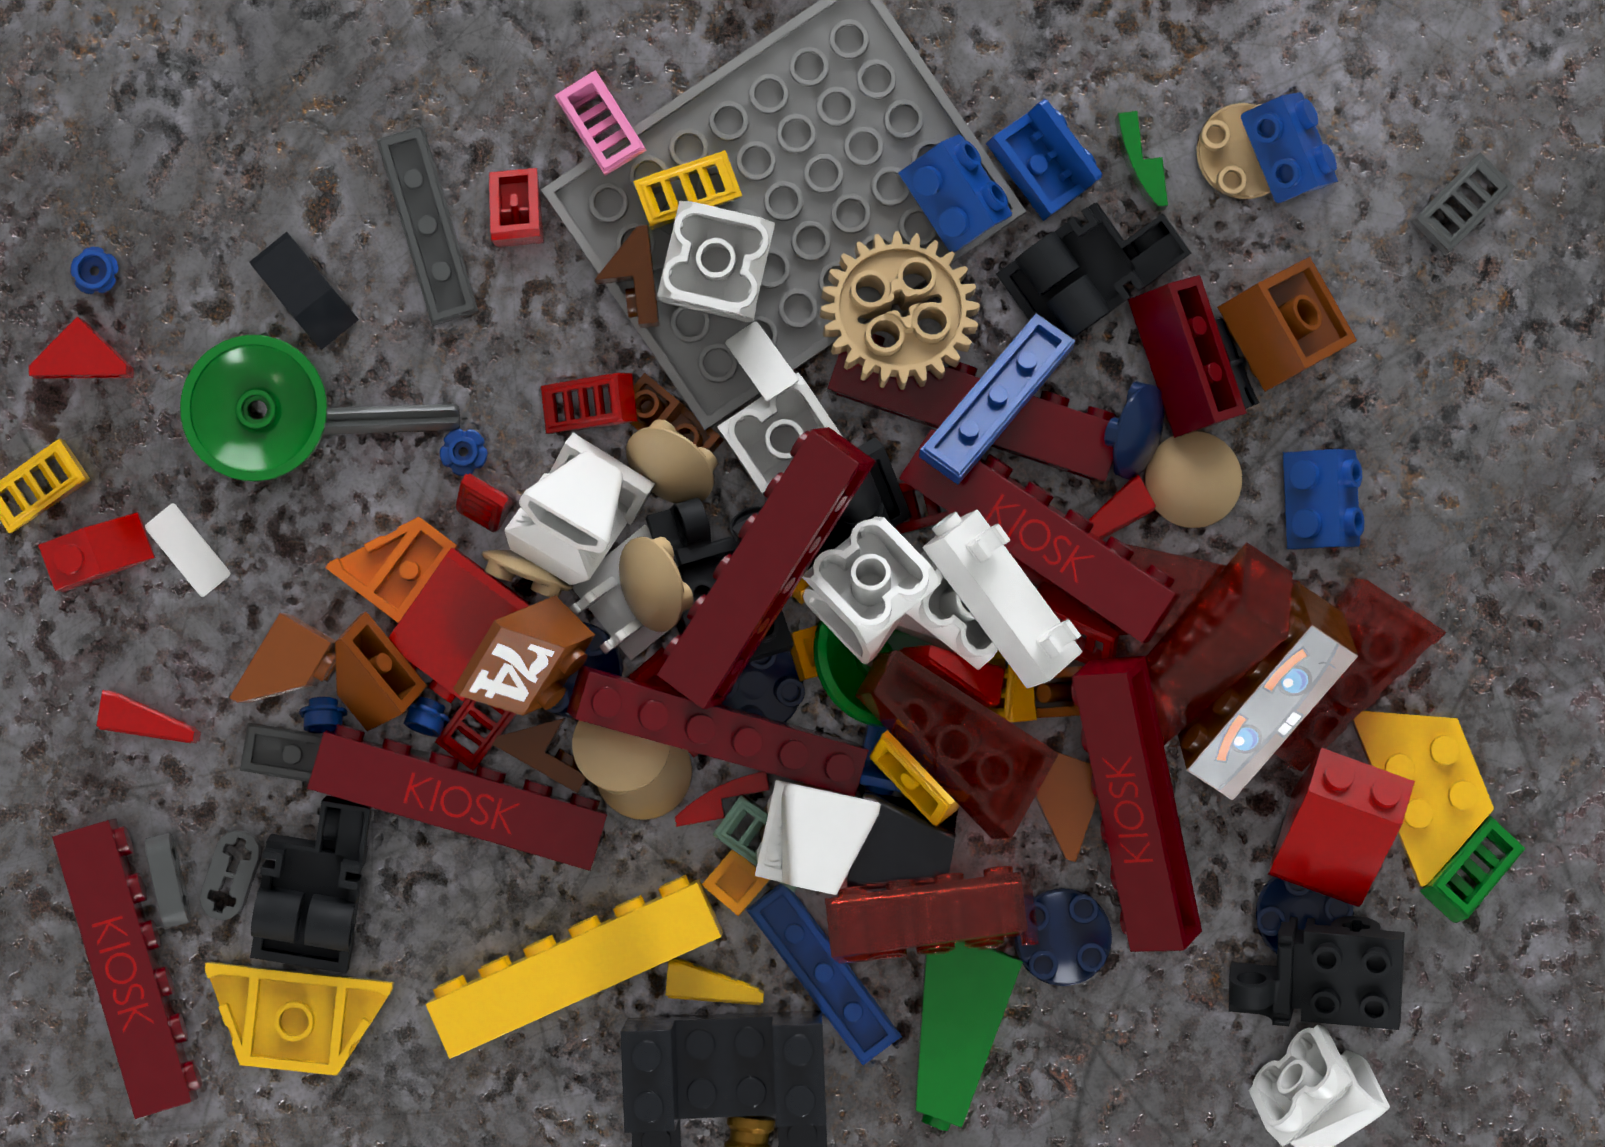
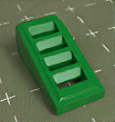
[1420,816,1526,923]

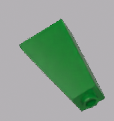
[915,925,1023,1131]

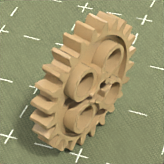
[820,231,980,390]

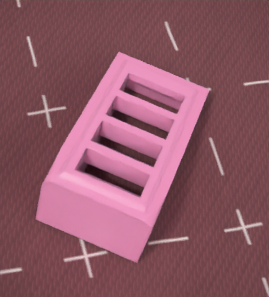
[554,70,646,176]

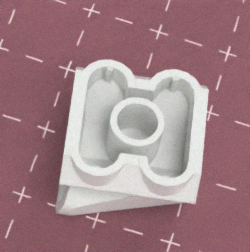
[657,201,775,322]
[717,372,843,495]
[504,451,627,585]
[802,516,941,664]
[895,550,998,670]
[755,780,881,896]
[1249,1025,1390,1147]

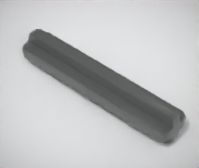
[323,404,460,435]

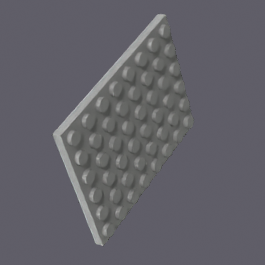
[541,0,1026,430]

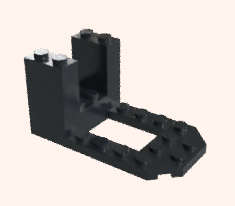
[620,1010,827,1147]

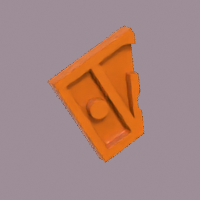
[325,517,460,623]

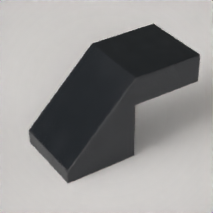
[249,232,359,350]

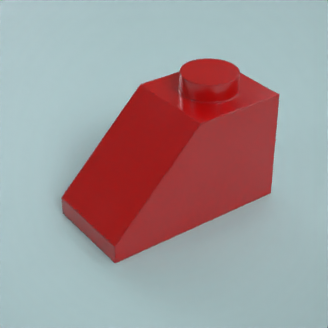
[38,512,156,592]

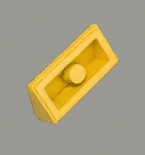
[869,730,959,827]

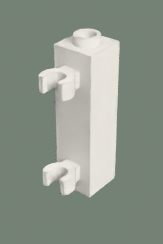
[922,509,1083,689]

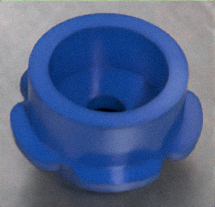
[70,247,119,294]
[440,428,488,476]
[299,697,347,734]
[404,697,450,737]

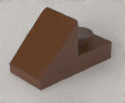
[594,225,660,328]
[493,718,587,793]

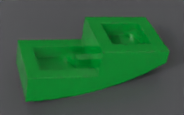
[1115,111,1168,212]

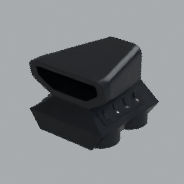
[847,791,958,904]

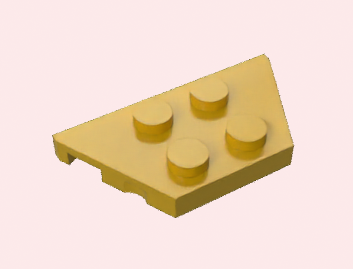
[1348,710,1494,887]
[205,962,394,1076]

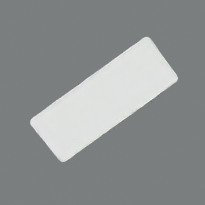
[725,321,799,401]
[145,503,231,597]

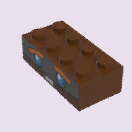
[1175,582,1358,801]

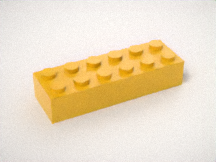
[425,875,723,1059]

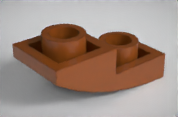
[629,373,724,453]

